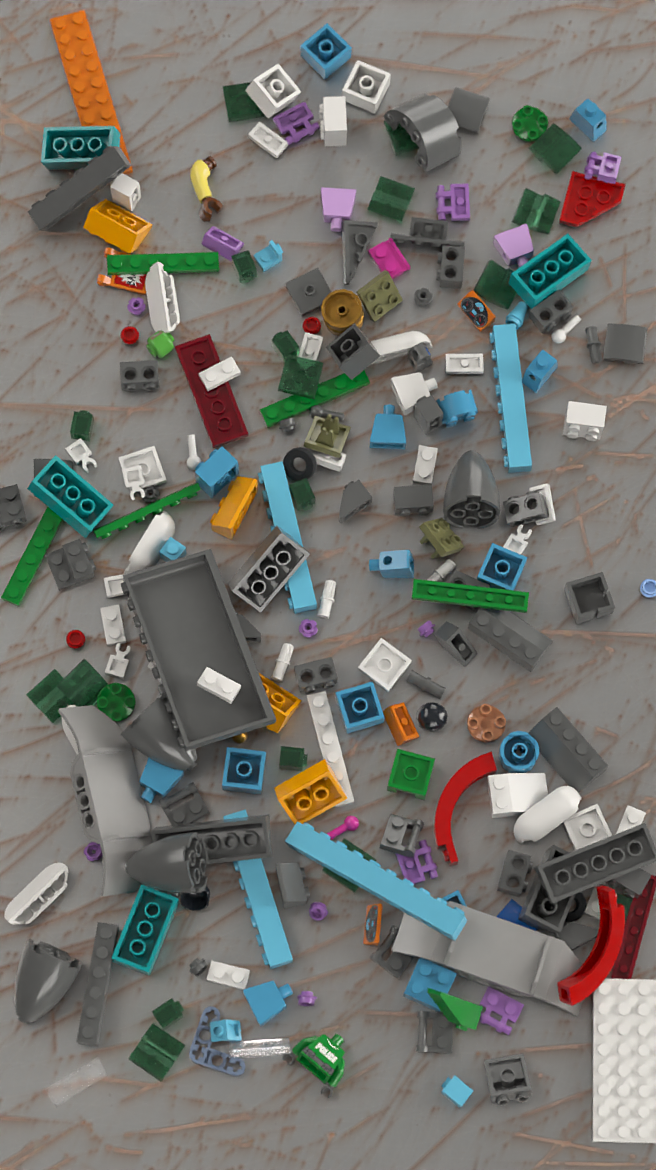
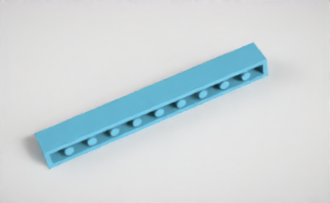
[285,821,467,941]

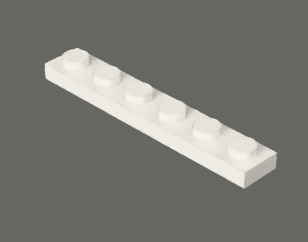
[307,691,354,808]
[584,805,646,920]

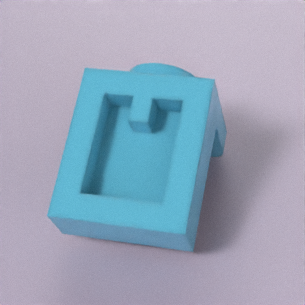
[253,240,283,272]
[210,1019,242,1042]

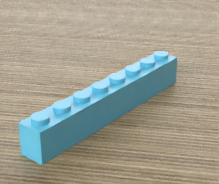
[489,324,532,473]
[258,461,317,614]
[223,810,293,969]

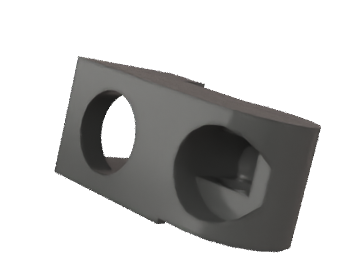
[408,342,433,373]

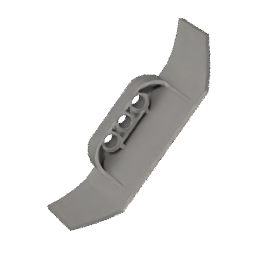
[58,705,153,896]
[392,901,583,1016]

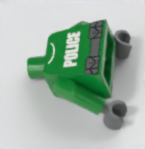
[283,1034,345,1098]

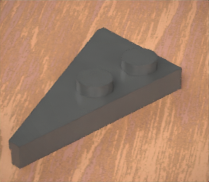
[342,220,378,285]

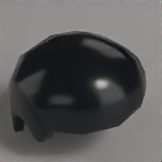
[416,702,448,732]
[180,885,210,911]

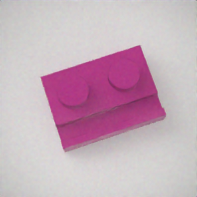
[368,238,410,279]

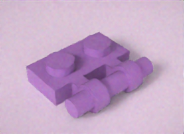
[273,101,320,145]
[584,152,621,184]
[436,184,470,221]
[395,839,438,885]
[479,986,524,1035]

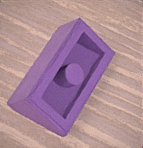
[202,226,244,261]

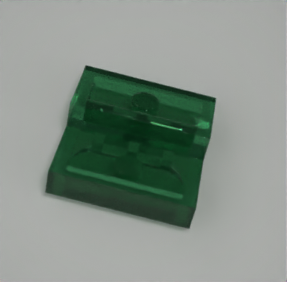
[529,123,582,174]
[367,176,415,222]
[511,188,561,234]
[474,260,517,310]
[56,659,108,707]
[26,669,82,723]
[128,1023,186,1082]

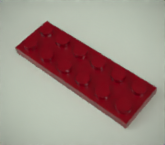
[175,334,249,448]

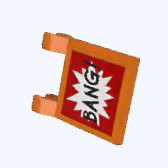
[97,247,147,295]

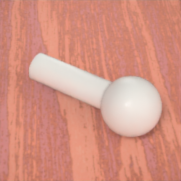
[551,314,582,344]
[187,434,201,471]

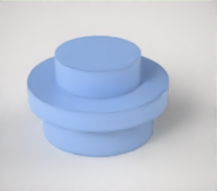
[640,579,656,598]

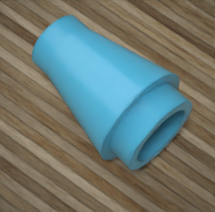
[506,301,529,330]

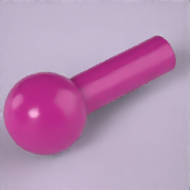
[327,816,359,840]

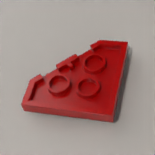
[559,171,626,227]

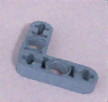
[189,1006,245,1077]

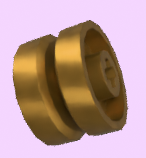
[321,289,364,336]

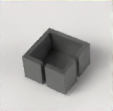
[564,572,615,624]

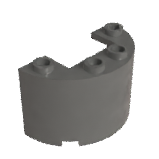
[383,93,461,172]

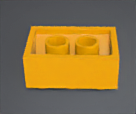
[83,199,153,254]
[210,476,258,540]
[258,672,302,734]
[274,759,347,824]

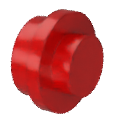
[303,317,321,335]
[120,326,139,345]
[66,630,85,649]

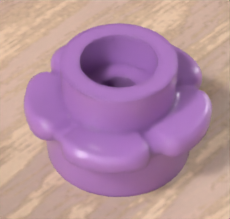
[127,297,146,315]
[299,619,318,637]
[417,620,435,637]
[84,842,103,861]
[309,902,328,921]
[297,991,317,1006]

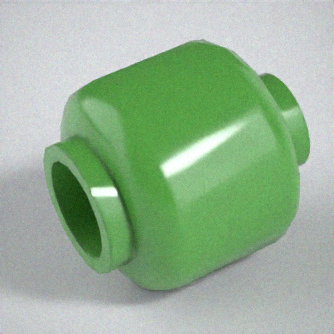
[146,330,175,358]

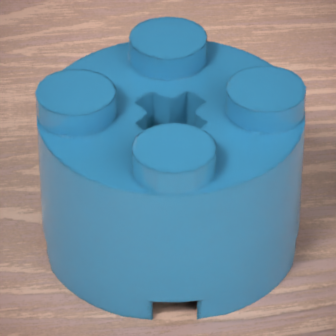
[436,390,478,427]
[498,731,539,773]

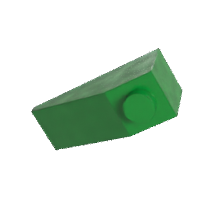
[427,988,483,1031]

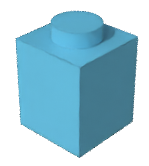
[159,537,187,562]
[441,1076,473,1108]

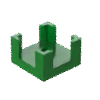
[387,749,435,801]

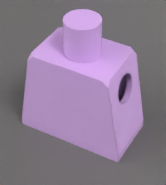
[321,187,356,232]
[493,223,534,268]

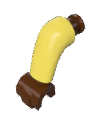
[190,156,223,222]

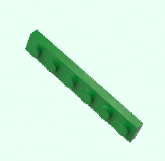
[107,252,219,275]
[260,370,370,428]
[93,482,201,539]
[1,507,63,607]
[412,579,529,613]

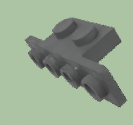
[390,217,464,247]

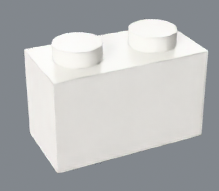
[110,173,141,212]

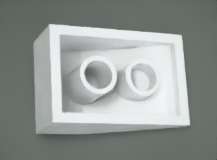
[487,773,548,818]

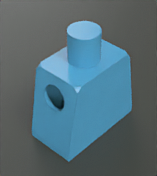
[569,99,607,142]
[522,350,558,393]
[370,405,406,449]
[369,550,414,578]
[140,758,184,803]
[243,981,293,1027]

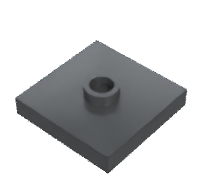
[285,268,331,316]

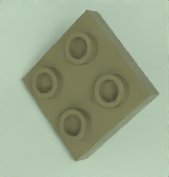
[356,270,403,322]
[303,414,351,458]
[419,518,464,559]

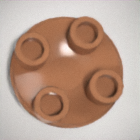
[467,703,506,742]

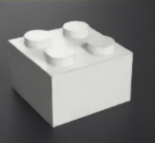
[342,60,391,114]
[245,64,301,119]
[319,96,347,147]
[563,401,607,441]

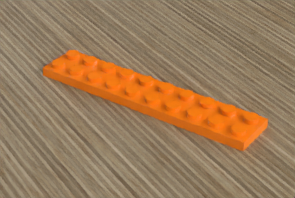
[50,10,133,174]

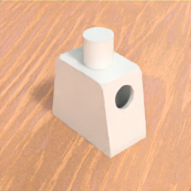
[391,372,438,416]

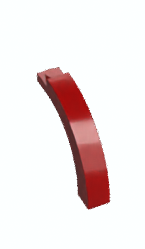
[434,751,497,866]
[557,885,625,1006]

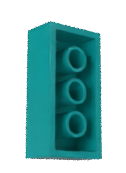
[41,126,121,170]
[509,234,592,309]
[27,455,114,538]
[111,884,179,976]

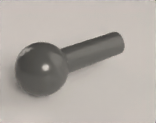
[309,405,345,421]

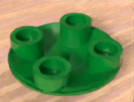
[512,105,548,141]
[97,682,136,722]

